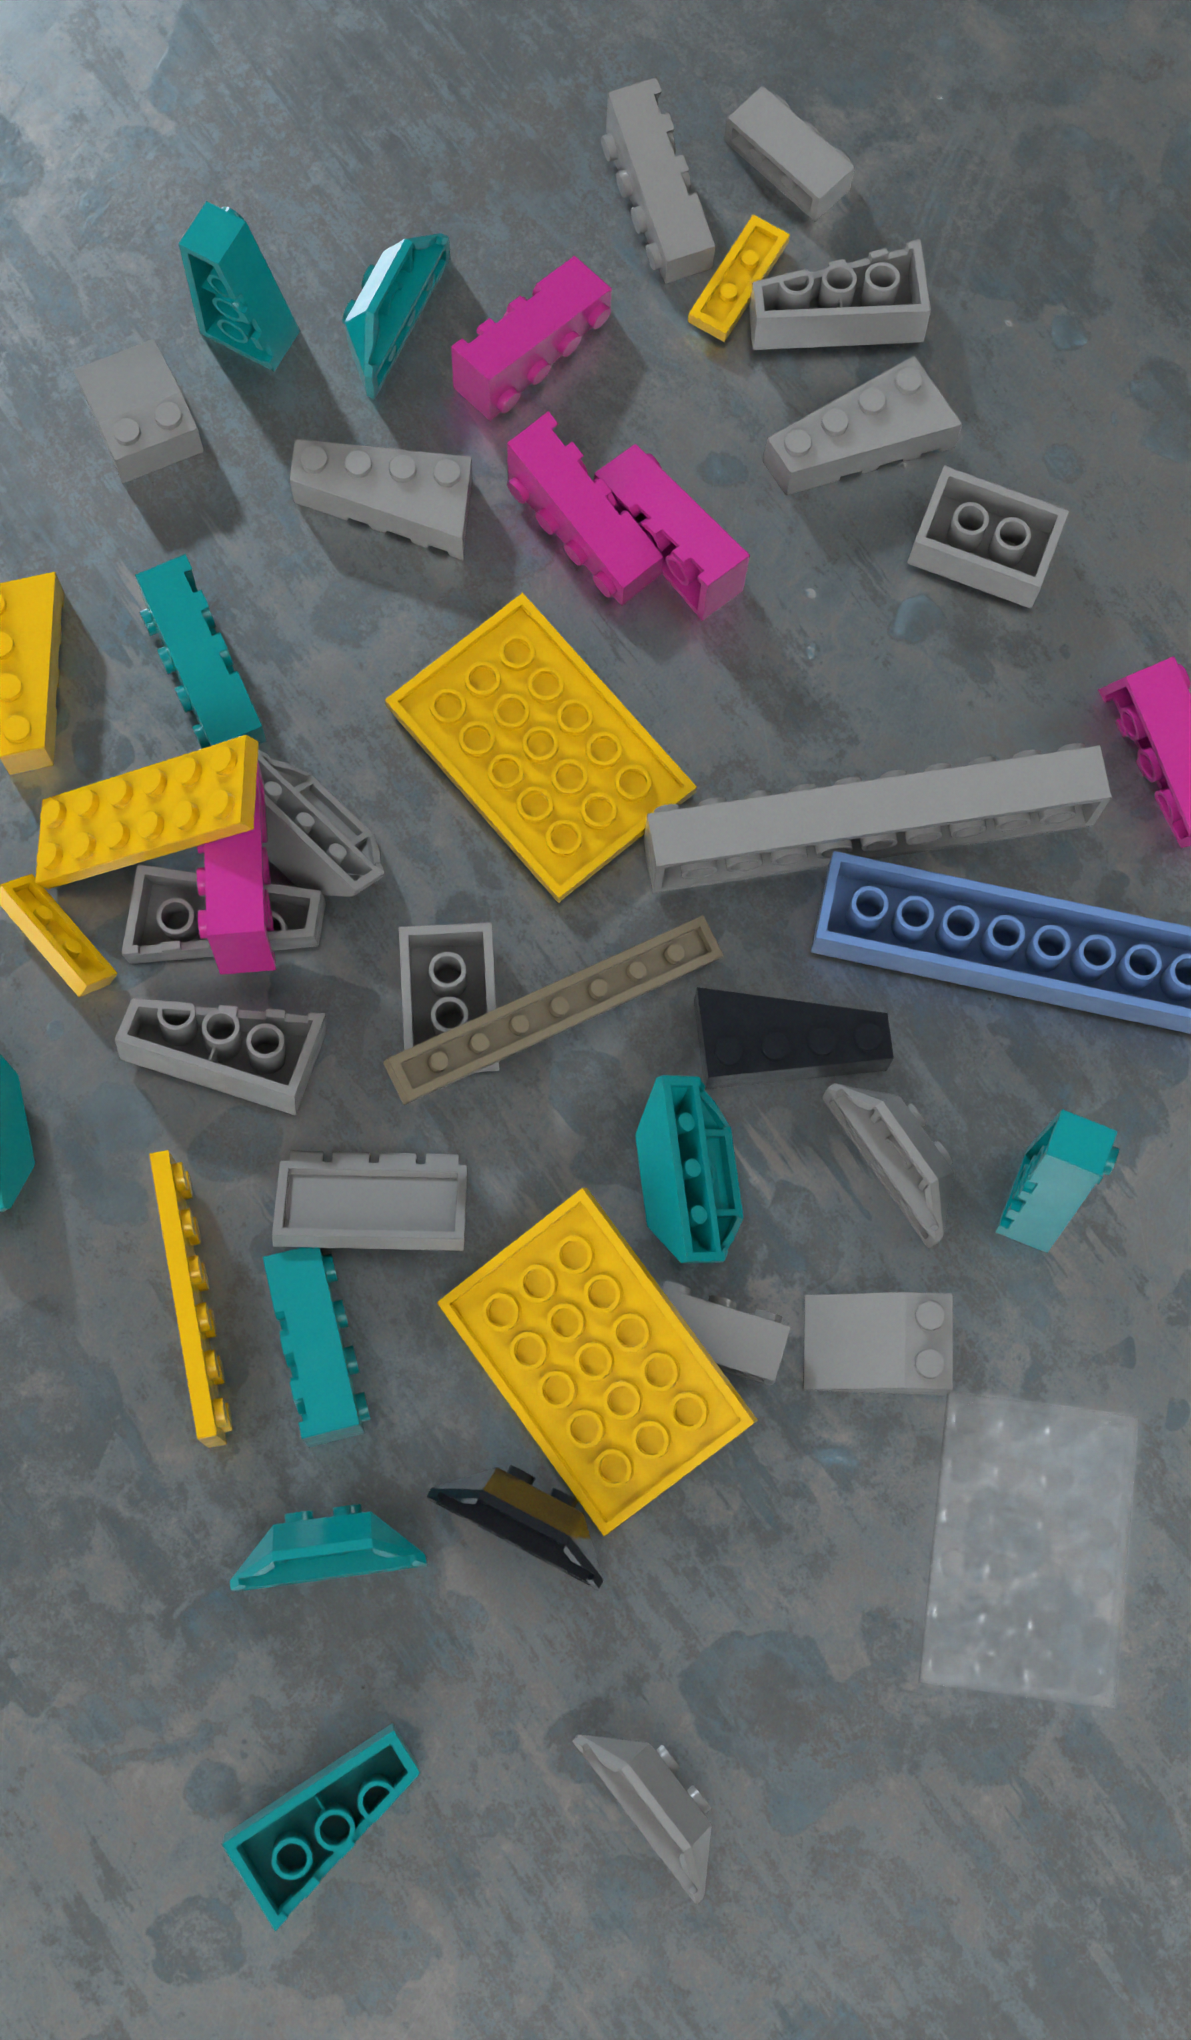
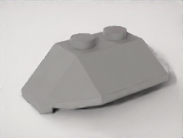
[258,750,385,897]
[822,1083,954,1249]
[572,1734,712,1905]

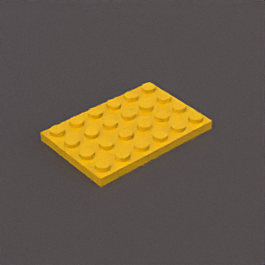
[385,592,697,903]
[436,1187,758,1536]

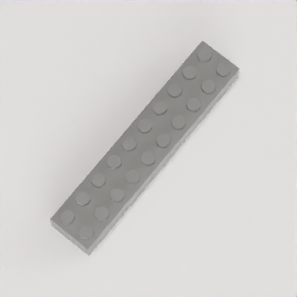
[643,743,1112,893]

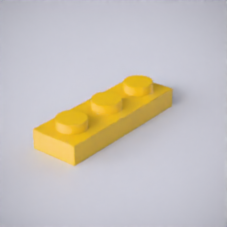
[688,215,790,342]
[0,873,118,997]

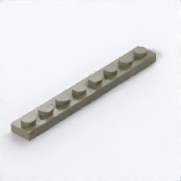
[383,915,724,1105]

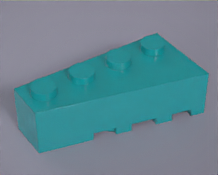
[178,201,300,372]
[135,554,267,749]
[995,1109,1120,1253]
[263,1247,371,1448]
[222,1723,420,1932]

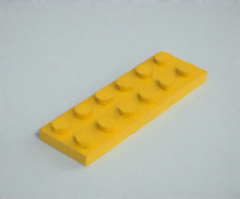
[35,735,259,889]
[149,1150,233,1448]

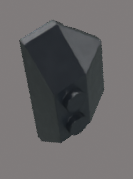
[427,1465,604,1590]

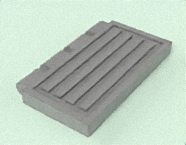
[272,1150,468,1251]

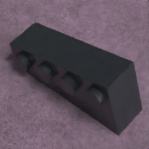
[694,987,894,1090]

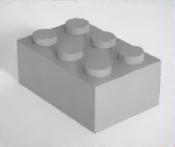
[907,465,1069,608]
[399,922,499,1072]

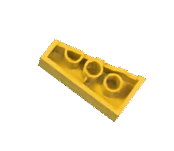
[0,571,64,775]

